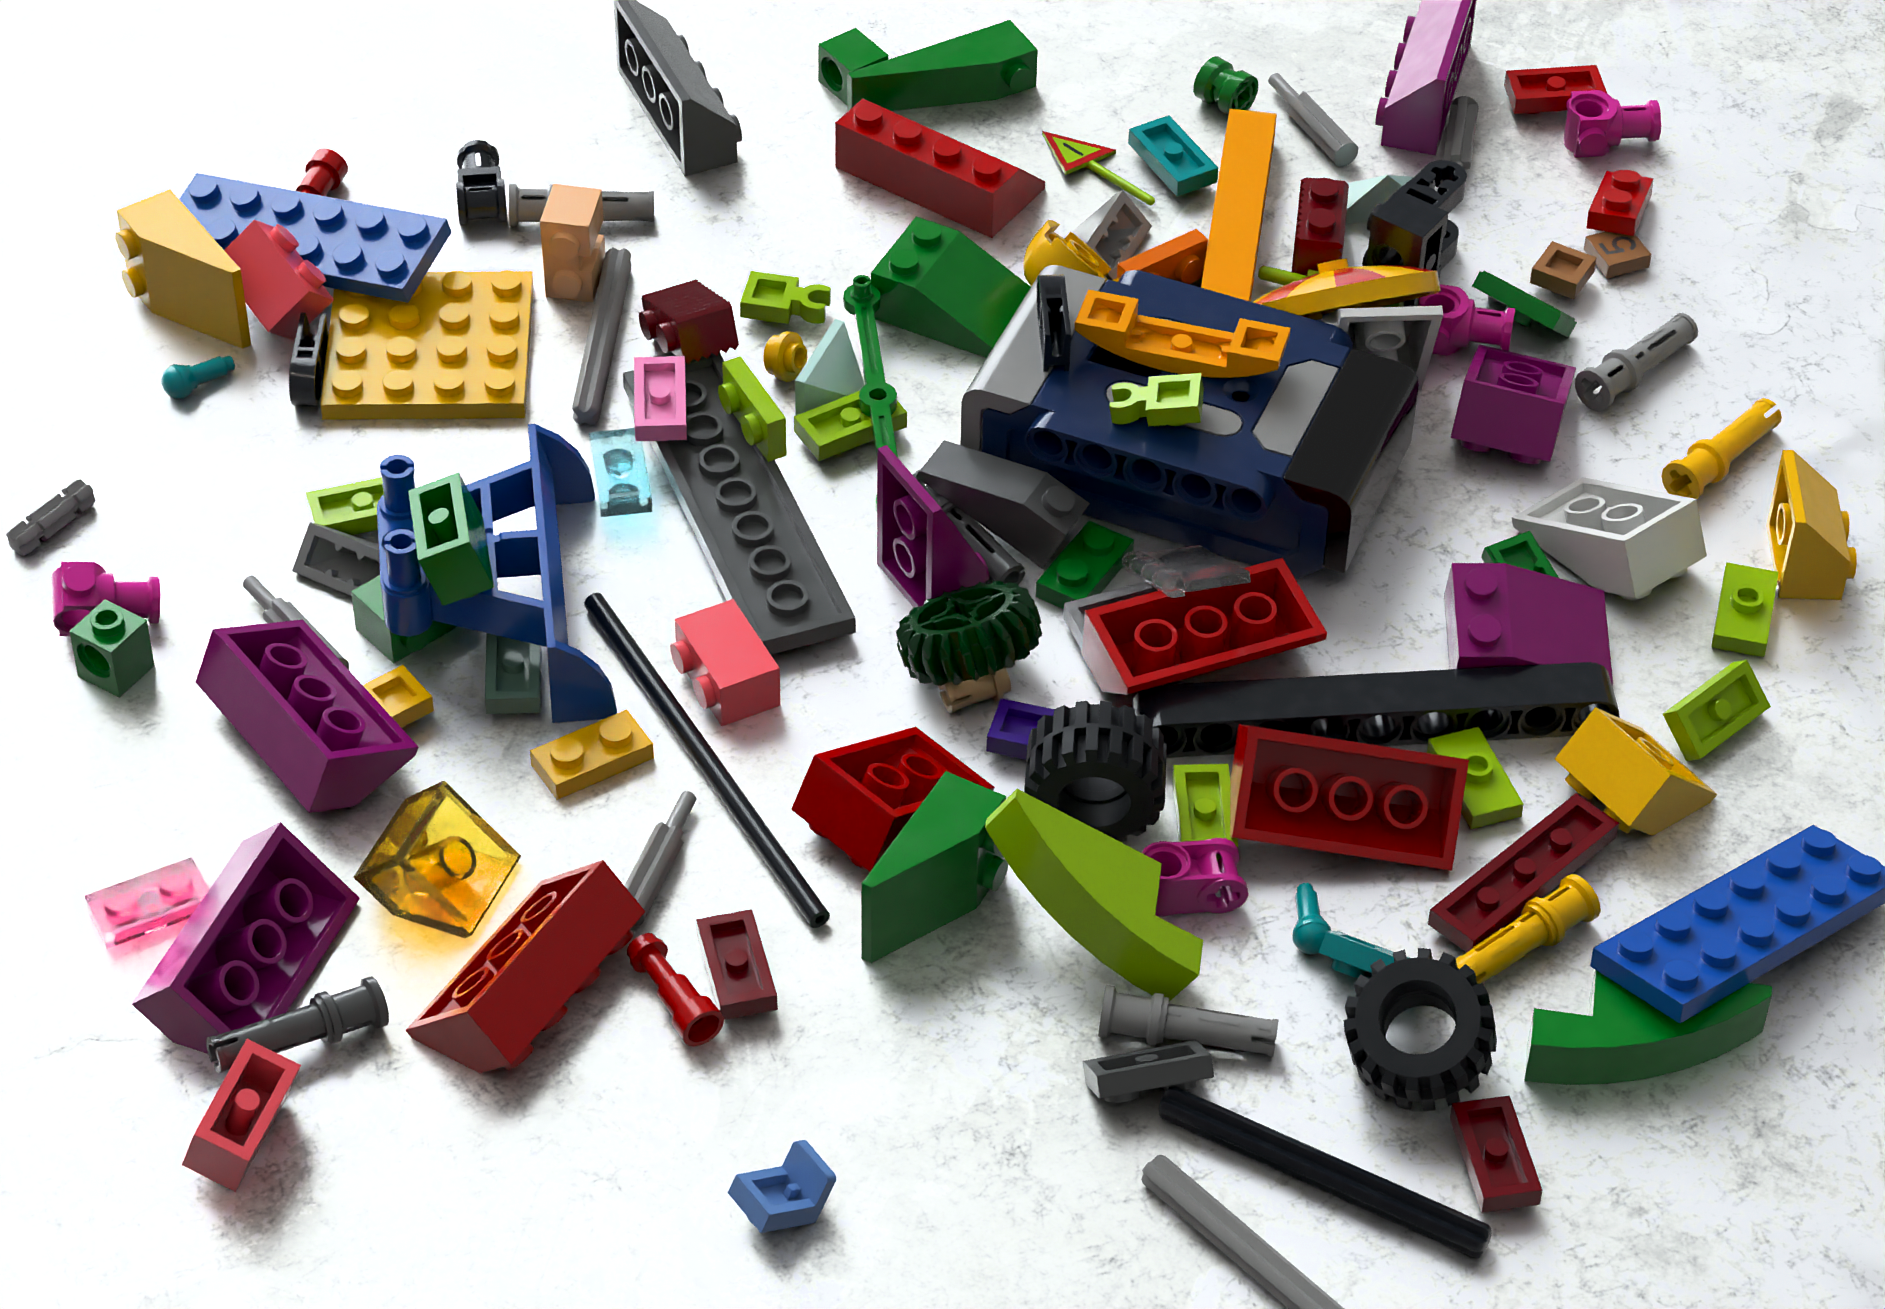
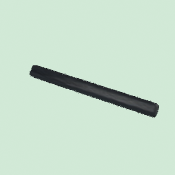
[1158,1086,1491,1258]

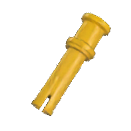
[1661,398,1782,499]
[1456,874,1601,984]

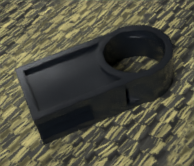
[1037,274,1071,372]
[289,313,328,406]

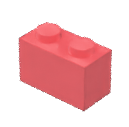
[224,220,334,340]
[670,599,781,726]
[182,1039,301,1192]

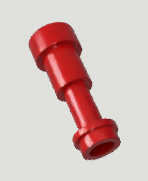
[296,148,348,196]
[627,933,724,1047]

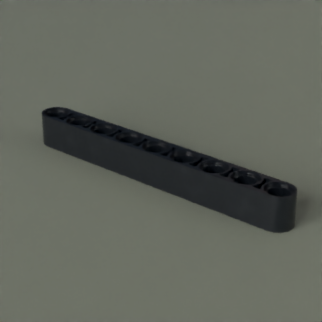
[1132,662,1620,758]

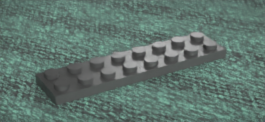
[623,352,856,654]

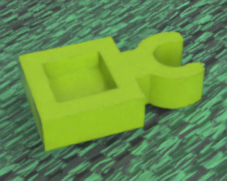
[740,271,831,324]
[1109,373,1204,426]

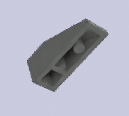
[916,440,1090,569]

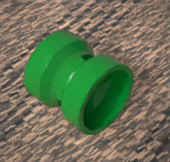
[1193,56,1259,115]

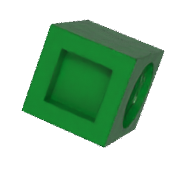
[818,27,889,105]
[69,599,155,698]

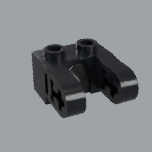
[1362,160,1467,307]

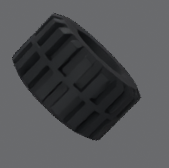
[1024,701,1167,842]
[1343,948,1497,1111]

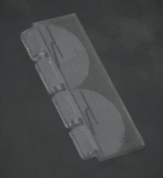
[1122,545,1251,598]

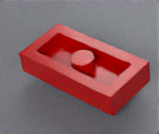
[1504,65,1607,114]
[1586,170,1654,236]

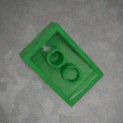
[871,216,1031,358]
[861,771,1008,963]

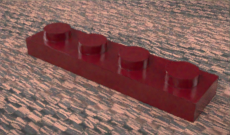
[1428,793,1619,952]

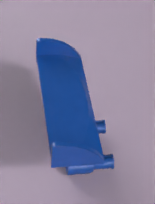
[377,424,617,723]

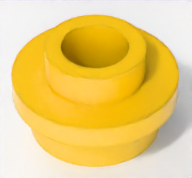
[763,331,808,382]

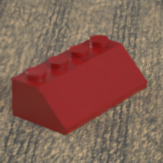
[835,99,1045,238]
[1081,558,1327,695]
[1230,724,1469,871]
[405,860,646,1073]

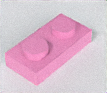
[634,356,687,441]

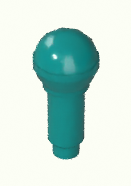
[161,356,235,399]
[1292,883,1331,955]

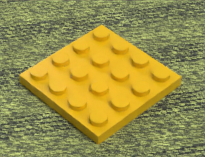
[320,270,534,420]

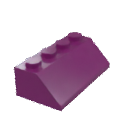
[1375,0,1477,156]
[195,619,419,813]
[131,822,360,1054]

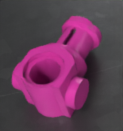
[1563,90,1661,158]
[1417,284,1515,356]
[51,562,161,636]

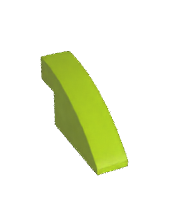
[985,789,1203,1003]

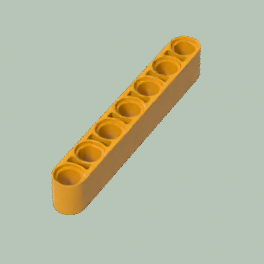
[1201,109,1277,302]

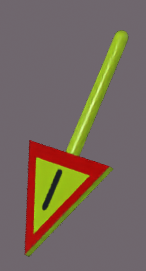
[1042,131,1155,206]

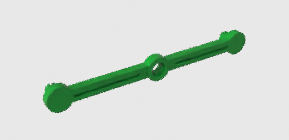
[843,275,898,512]

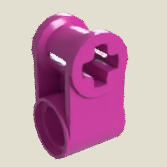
[1142,838,1248,917]

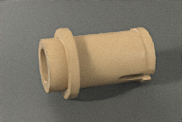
[938,668,1011,714]

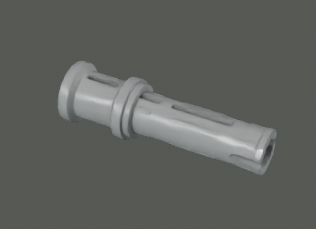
[509,183,654,227]
[1575,313,1698,411]
[1098,985,1279,1057]

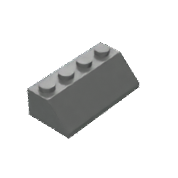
[613,0,742,176]

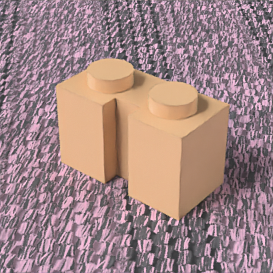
[540,184,605,302]

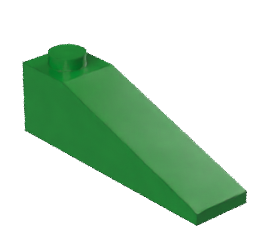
[847,20,1038,111]

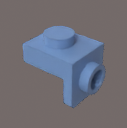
[727,1140,836,1233]

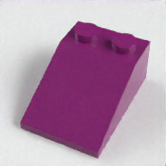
[1450,344,1576,464]
[877,445,989,607]
[1444,563,1613,686]

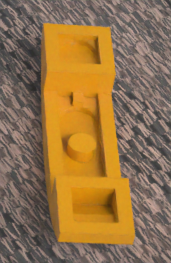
[1075,289,1291,378]

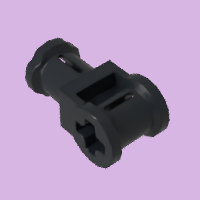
[456,140,508,225]

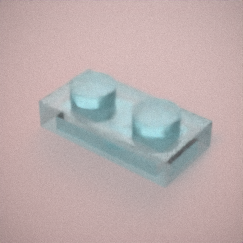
[589,428,653,517]

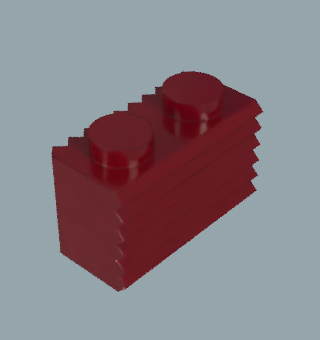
[1292,177,1349,276]
[639,279,739,364]

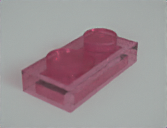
[84,857,209,949]

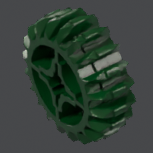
[895,581,1042,686]

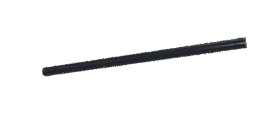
[584,593,830,928]

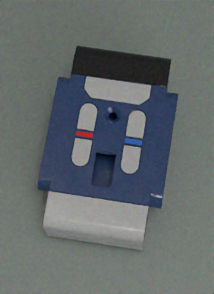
[960,265,1419,579]

